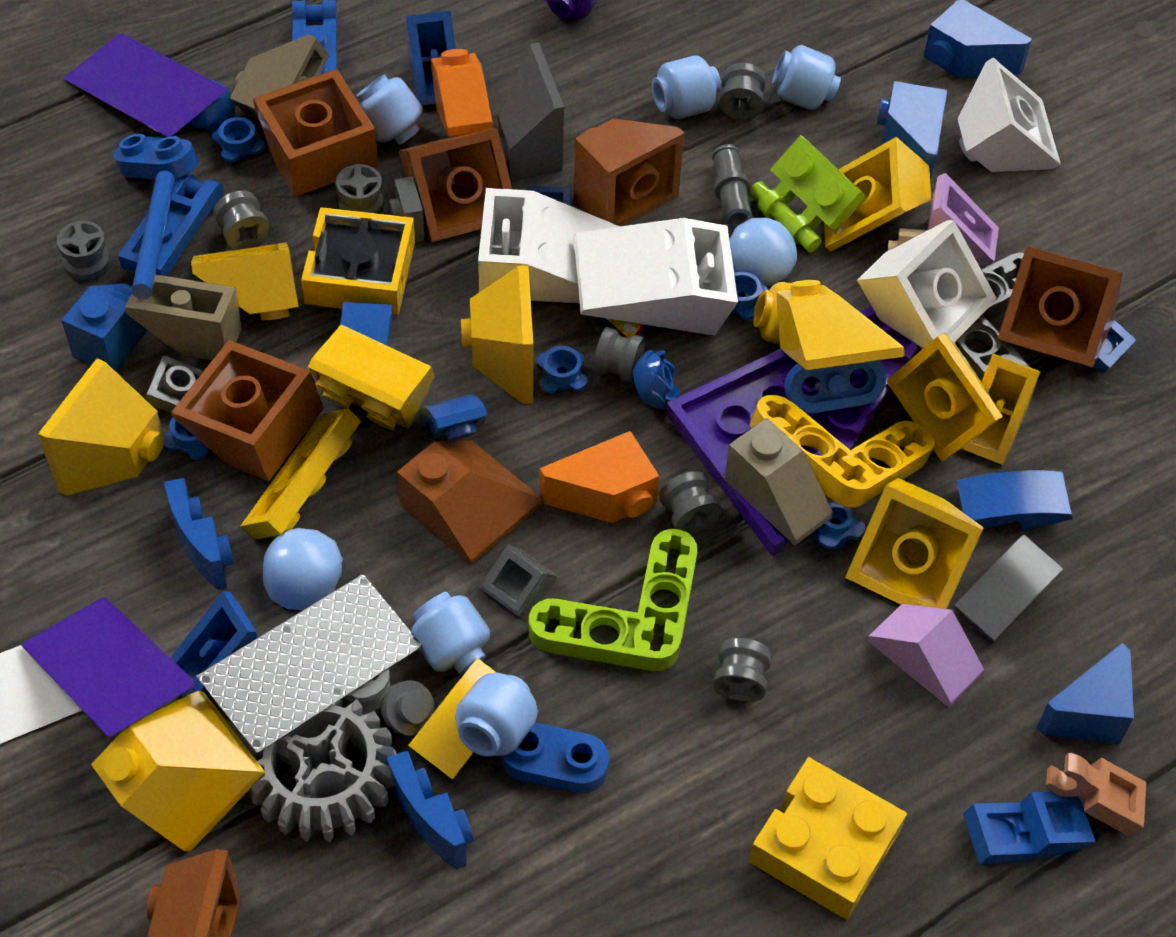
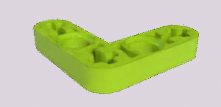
[529,529,697,671]

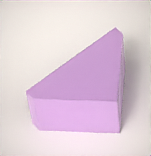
[925,173,999,265]
[867,604,984,707]

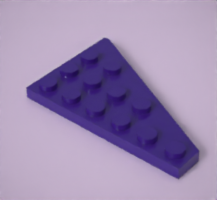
[666,306,922,556]

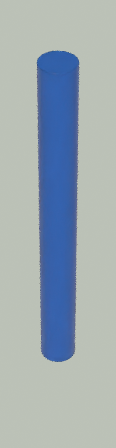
[132,171,175,299]

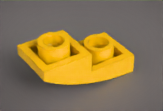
[408,658,496,780]

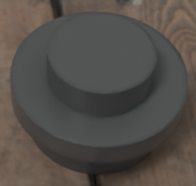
[381,680,435,736]

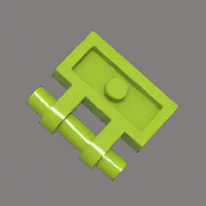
[749,135,867,253]

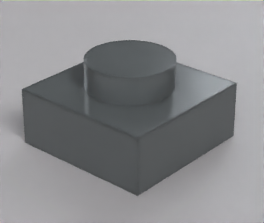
[389,176,425,243]

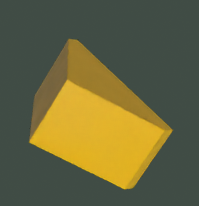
[961,354,1040,465]

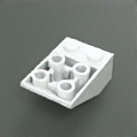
[478,188,620,303]
[574,218,738,336]

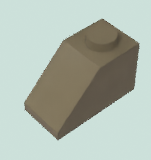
[230,34,330,120]
[125,275,242,360]
[724,418,833,546]

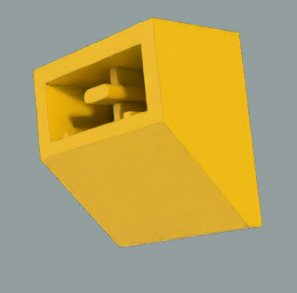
[308,324,435,430]

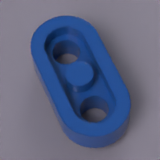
[113,134,198,179]
[785,360,886,413]
[500,722,609,793]

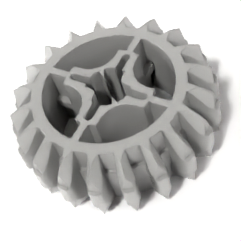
[248,698,396,843]

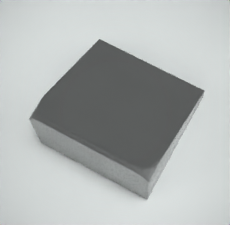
[479,544,558,617]

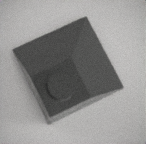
[498,42,564,181]

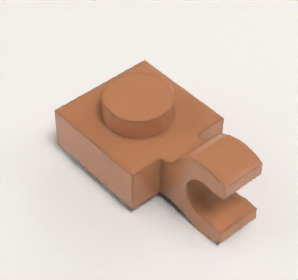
[1046,753,1147,837]

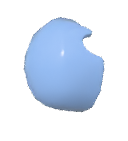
[729,218,797,286]
[263,528,343,610]

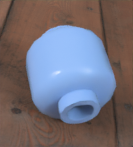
[772,45,841,111]
[652,56,721,119]
[357,74,423,145]
[411,592,490,675]
[455,673,538,756]

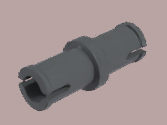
[712,144,753,230]

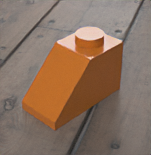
[431,49,493,137]
[539,431,659,523]

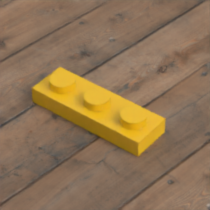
[240,408,361,540]

